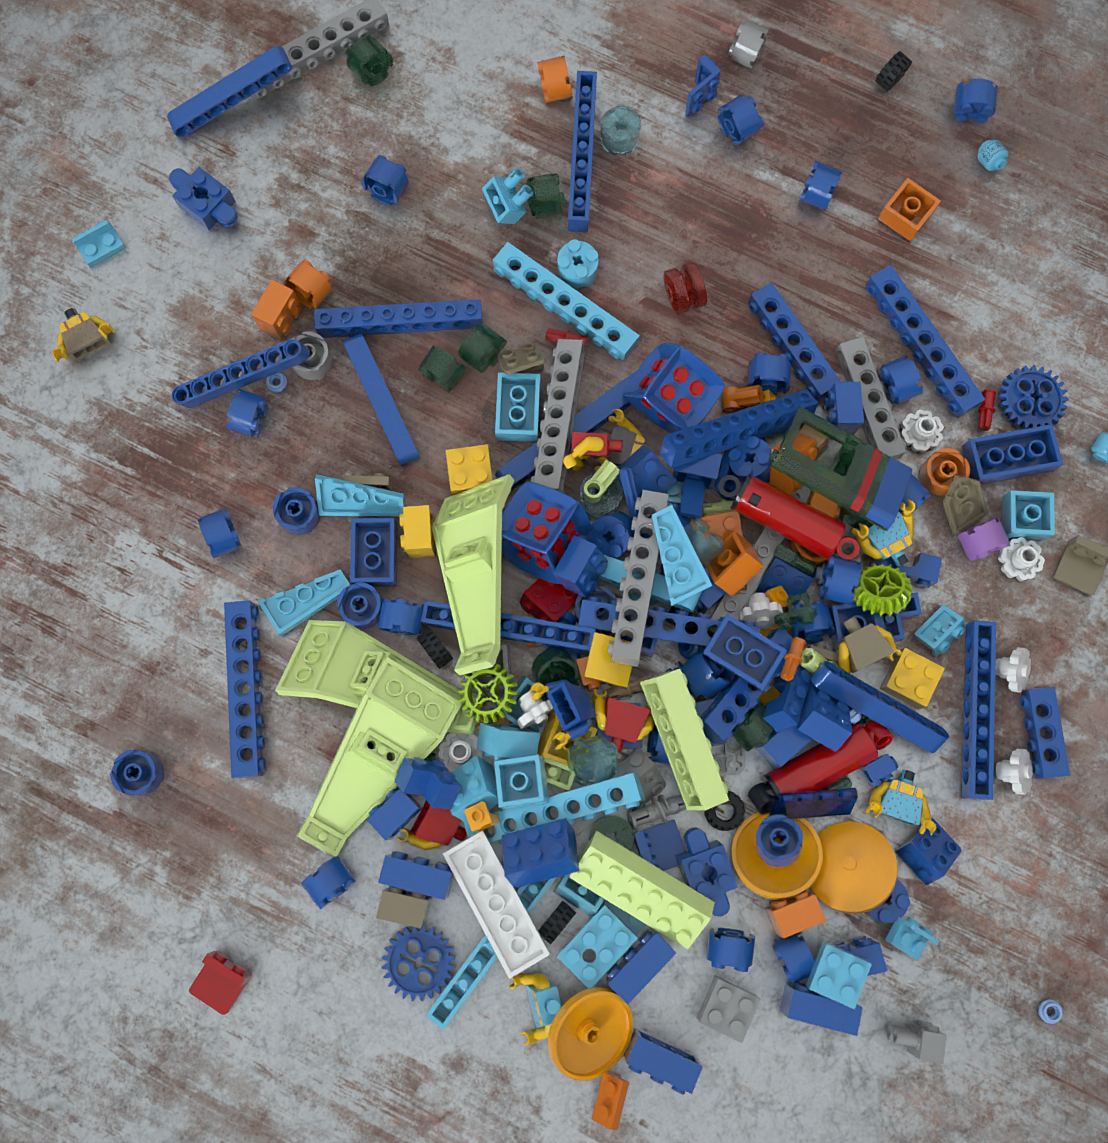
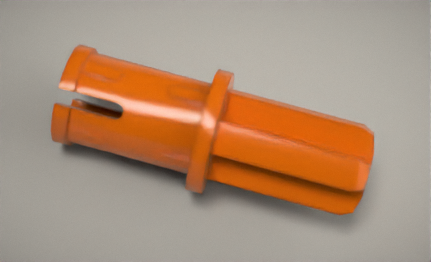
[780,637,806,681]

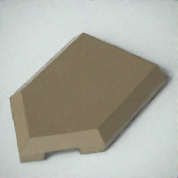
[943,475,988,536]

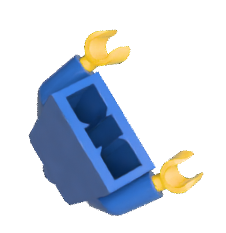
[529,680,596,750]

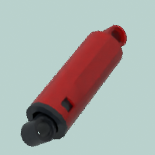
[719,474,860,560]
[748,720,893,815]

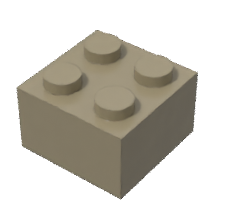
[376,886,432,929]

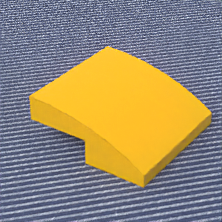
[584,632,632,688]

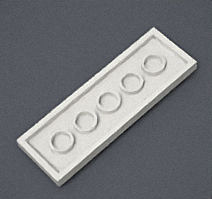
[443,831,550,979]

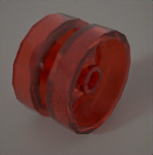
[663,262,707,315]

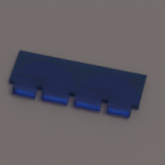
[769,788,858,819]

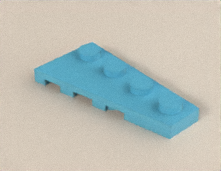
[315,474,405,516]
[652,505,712,606]
[257,570,351,636]

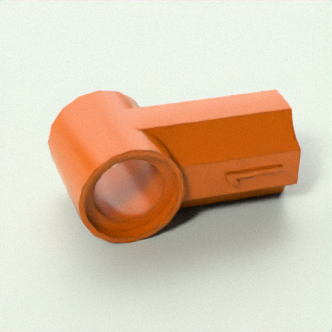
[721,385,764,413]

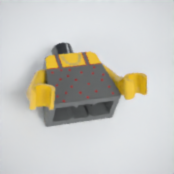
[595,409,655,471]

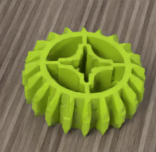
[851,563,912,617]
[458,664,519,723]

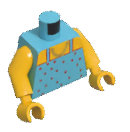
[851,499,915,567]
[865,769,936,836]
[507,972,562,1046]

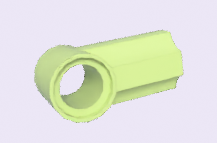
[583,460,619,503]
[801,648,838,675]

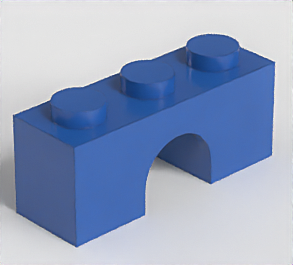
[869,553,942,588]
[763,664,812,732]

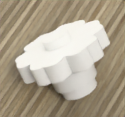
[900,410,944,453]
[998,537,1045,581]
[739,593,784,630]
[995,647,1031,693]
[517,691,554,730]
[438,733,483,773]
[996,749,1033,795]

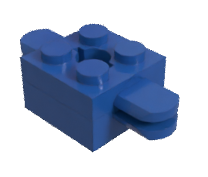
[169,167,238,230]
[676,827,738,917]

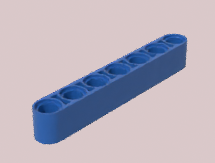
[167,46,292,137]
[343,333,420,466]
[171,339,310,408]
[810,661,949,753]

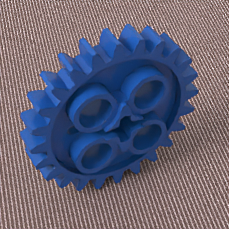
[997,365,1069,430]
[381,924,456,1001]

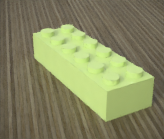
[640,669,729,811]
[569,831,715,949]

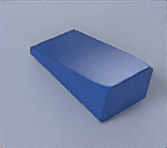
[679,478,705,519]

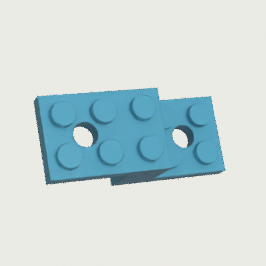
[557,900,647,989]

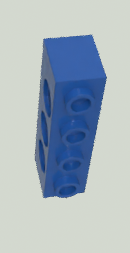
[1020,687,1071,779]

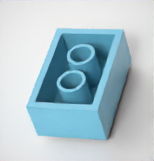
[495,372,540,442]

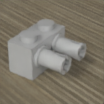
[887,1020,947,1064]

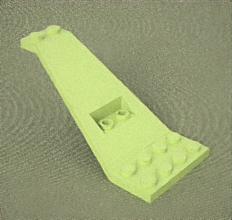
[432,474,514,675]
[275,620,483,735]
[296,657,462,857]

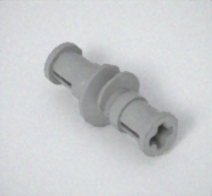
[627,794,687,830]

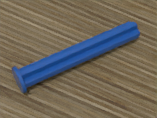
[619,466,649,539]

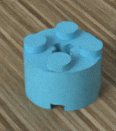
[557,239,598,289]

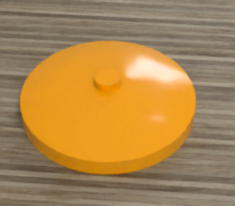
[731,809,823,900]
[810,821,898,914]
[548,987,633,1081]

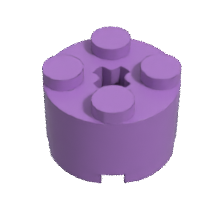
[957,517,1010,561]

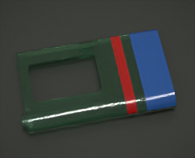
[768,405,913,531]

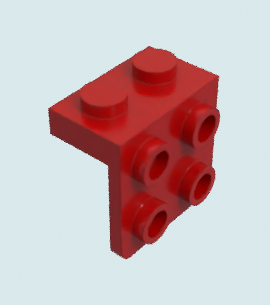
[520,578,578,623]
[189,951,252,1015]

